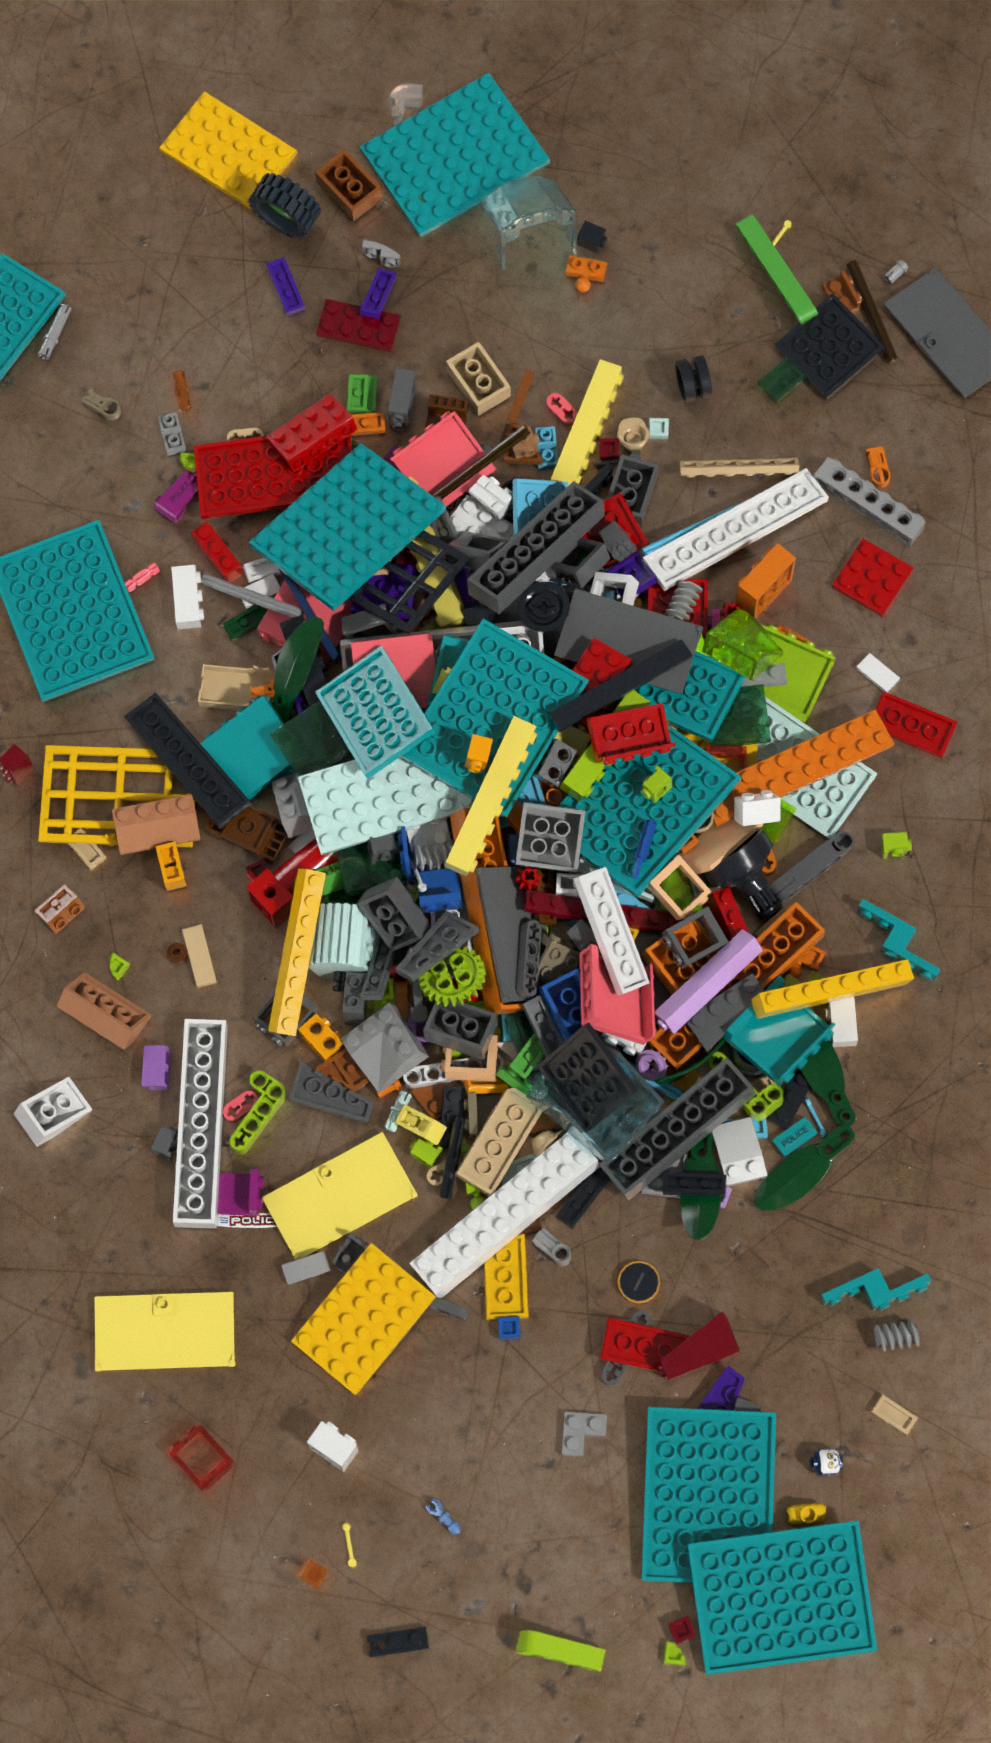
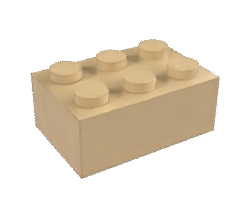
[446,342,511,416]

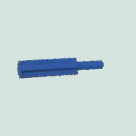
[632,819,657,879]

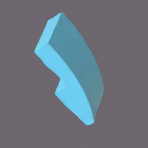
[535,426,558,470]

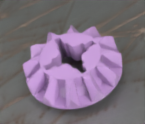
[636,1048,668,1081]

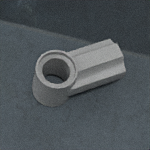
[532,1228,572,1267]

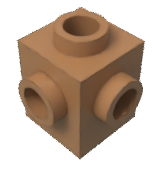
[508,427,540,459]

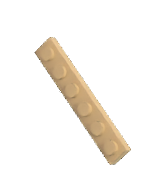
[680,458,799,477]

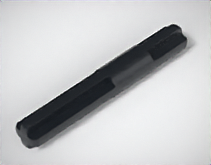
[440,1117,466,1199]

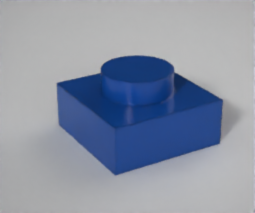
[498,1317,520,1340]

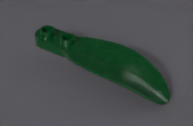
[271,617,324,725]
[655,1037,729,1085]
[800,1040,855,1127]
[754,1125,855,1211]
[680,1131,721,1240]

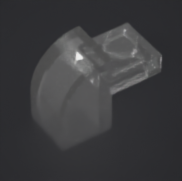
[390,83,424,125]

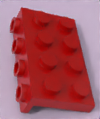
[266,393,357,472]
[572,637,633,731]
[587,703,676,765]

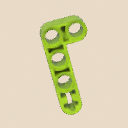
[708,1052,783,1121]
[230,1071,286,1155]
[516,1630,606,1672]

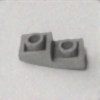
[362,240,401,268]
[158,412,186,456]
[281,1251,331,1285]

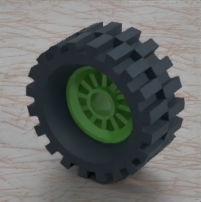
[248,173,321,239]

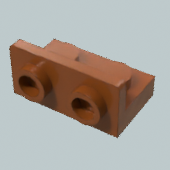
[822,270,862,313]
[34,884,85,934]

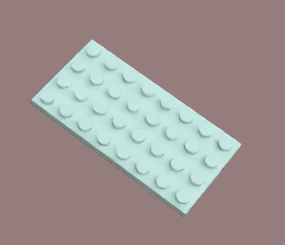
[725,688,878,839]
[298,757,474,855]

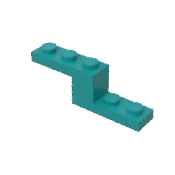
[857,899,941,981]
[820,1268,931,1311]

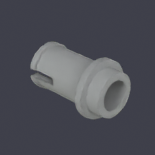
[883,260,908,285]

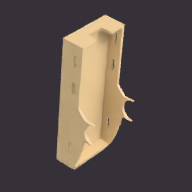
[198,664,298,716]
[454,1088,542,1197]

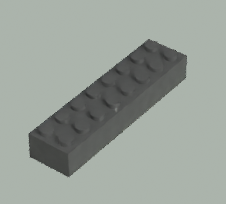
[467,481,605,614]
[599,1058,756,1201]

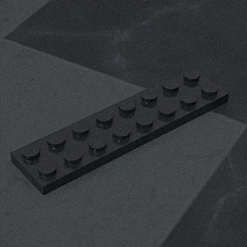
[124,692,252,829]

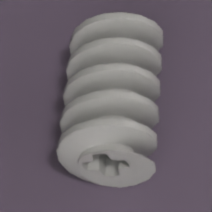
[665,581,703,621]
[412,843,453,871]
[874,1320,919,1351]

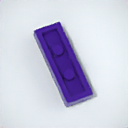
[266,257,305,316]
[360,268,397,320]

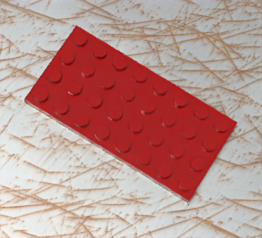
[194,435,353,520]

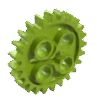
[418,946,486,1007]

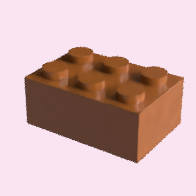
[315,149,383,221]

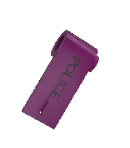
[154,470,198,523]

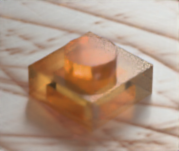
[300,1559,329,1589]

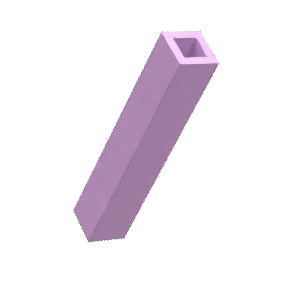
[654,929,763,1034]

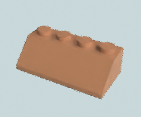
[112,794,200,855]
[57,972,151,1050]

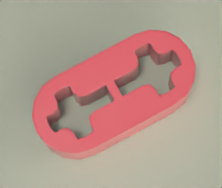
[546,393,577,426]
[223,1091,258,1123]

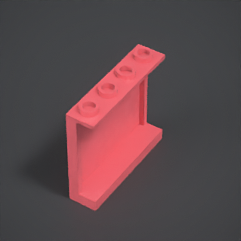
[391,411,498,507]
[257,580,352,669]
[351,632,436,711]
[580,944,656,1045]

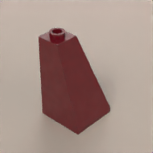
[658,1312,741,1381]

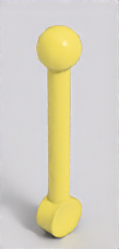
[772,220,791,246]
[342,1523,357,1568]

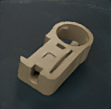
[82,388,121,421]

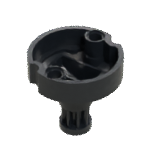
[699,827,783,920]

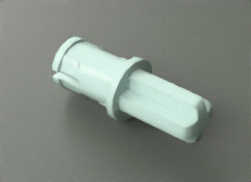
[385,1091,412,1132]

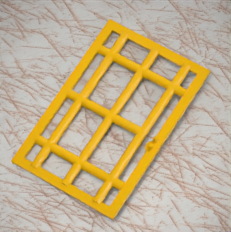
[38,745,196,848]

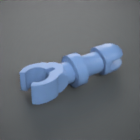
[426,1498,461,1535]

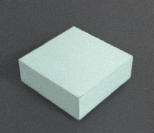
[648,418,669,439]

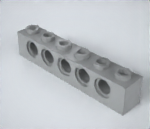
[814,457,926,547]

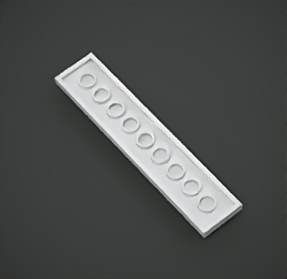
[642,468,829,591]

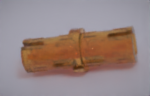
[173,370,191,411]

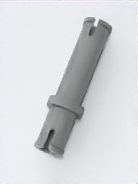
[37,304,72,360]

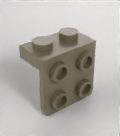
[538,932,580,983]
[464,1092,502,1138]

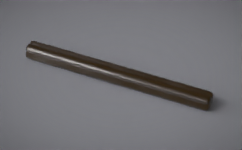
[847,260,898,364]
[432,426,530,499]

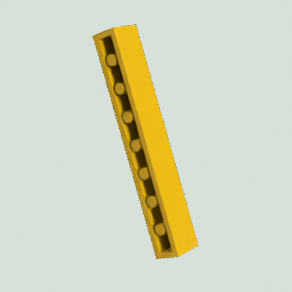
[268,869,326,1036]
[751,959,914,1019]

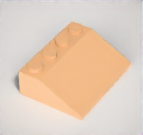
[672,820,763,880]

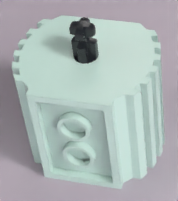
[308,903,379,992]

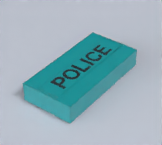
[772,1116,818,1158]

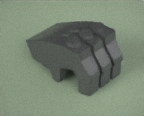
[599,521,637,562]
[566,918,598,952]
[332,1233,370,1274]

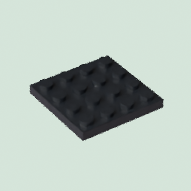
[774,293,885,400]
[538,1022,638,1133]

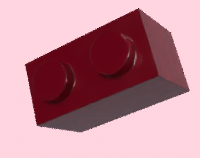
[0,744,34,786]

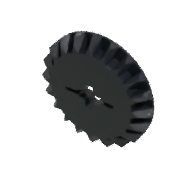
[518,582,570,633]

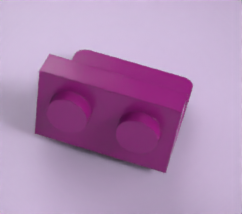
[218,1169,264,1216]

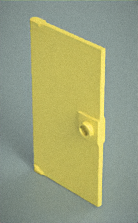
[263,1132,418,1260]
[95,1292,235,1372]

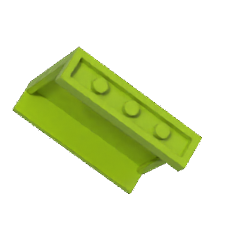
[744,624,836,724]

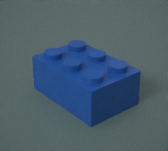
[537,968,582,1042]

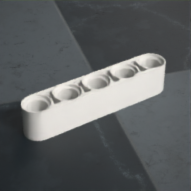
[403,1054,504,1090]

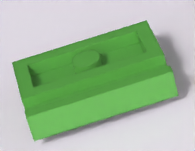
[347,374,378,414]
[496,1065,541,1098]

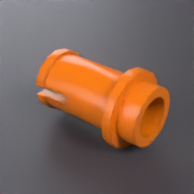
[374,1080,401,1099]

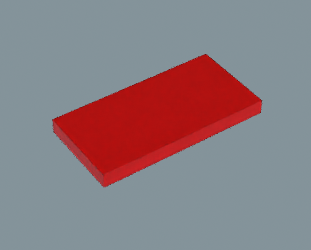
[876,691,958,759]
[599,1317,690,1378]

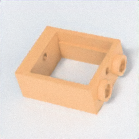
[648,855,711,920]
[441,1035,498,1082]

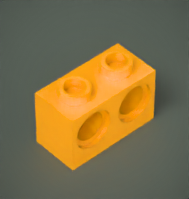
[464,734,493,773]
[155,842,187,891]
[298,1013,344,1062]

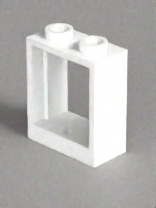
[590,572,639,606]

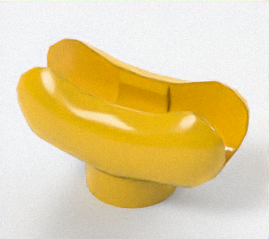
[786,1503,827,1525]

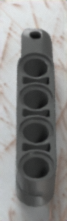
[769,831,854,904]

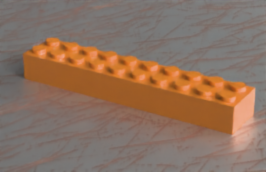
[450,808,525,1015]
[648,902,825,1073]

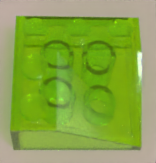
[702,608,784,680]

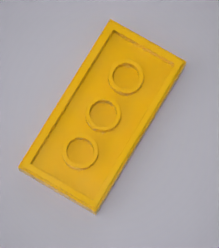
[484,1234,528,1320]

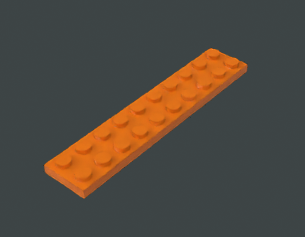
[713,709,895,827]

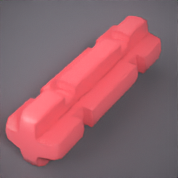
[124,562,160,592]

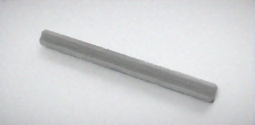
[201,574,304,618]

